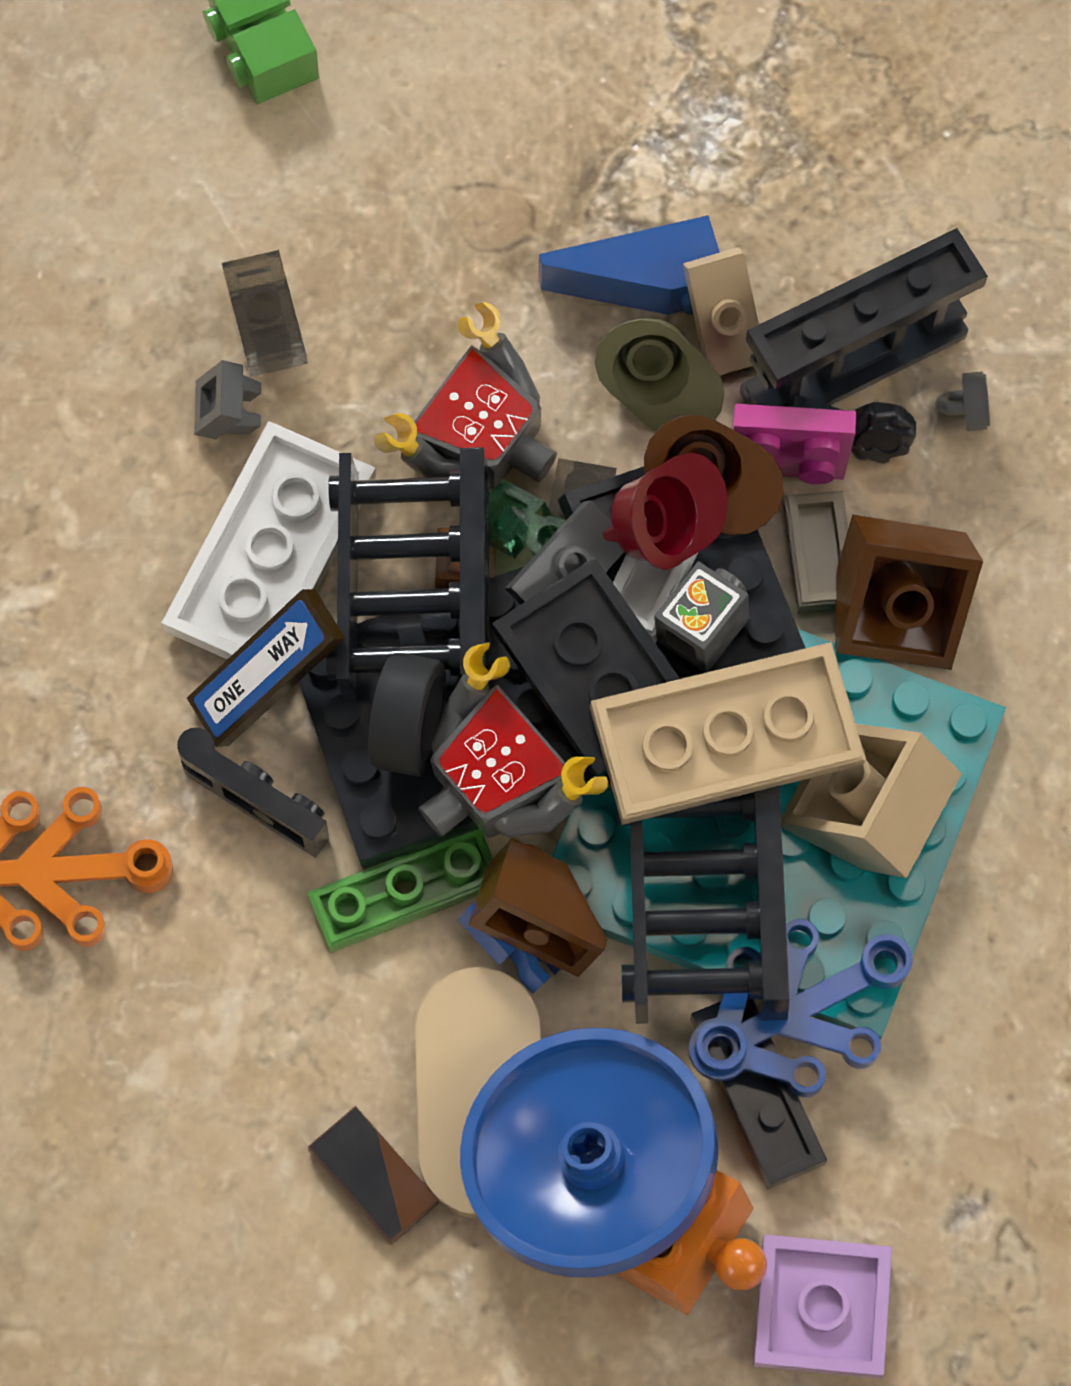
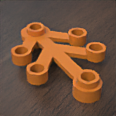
[0,787,173,951]

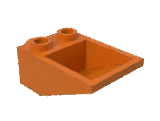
[616,1170,767,1316]

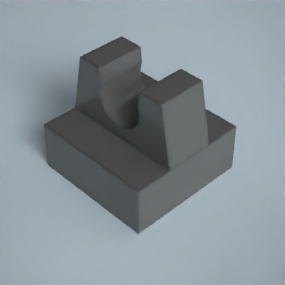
[194,360,262,439]

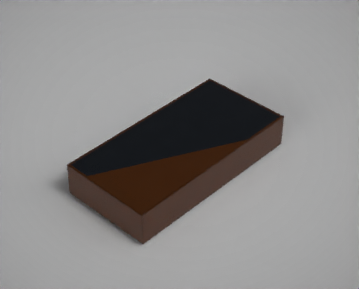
[308,1106,439,1245]

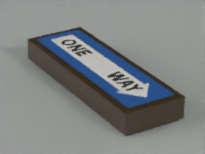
[187,589,346,747]

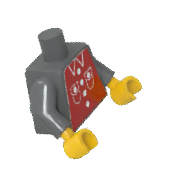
[374,302,557,490]
[418,643,608,838]

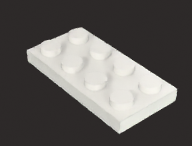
[161,421,376,659]

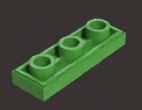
[307,829,493,953]

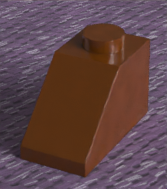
[468,837,608,977]

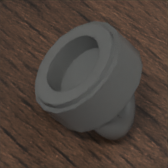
[935,371,990,431]

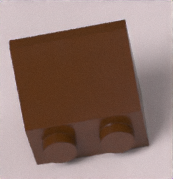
[835,514,983,670]

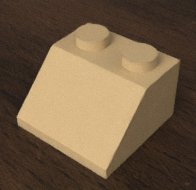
[781,723,962,878]

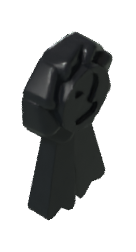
[791,395,916,464]

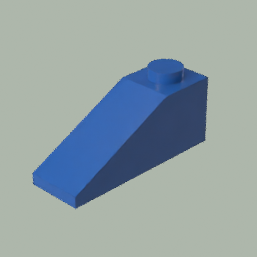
[538,215,720,315]

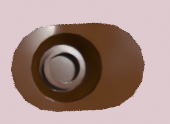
[643,414,784,535]

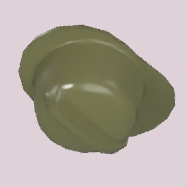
[595,318,725,431]

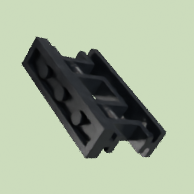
[740,228,988,407]

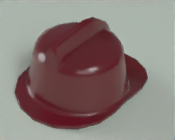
[603,452,728,570]

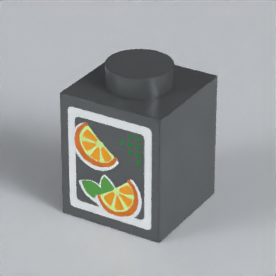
[654,561,750,673]

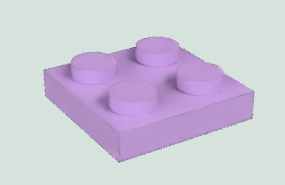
[753,1234,892,1379]

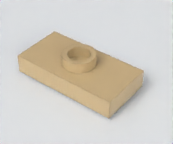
[683,247,759,375]

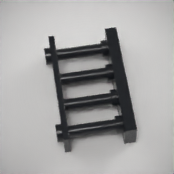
[326,447,490,701]
[617,786,789,1024]

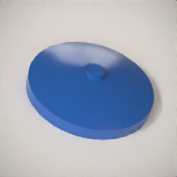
[460,1028,718,1278]

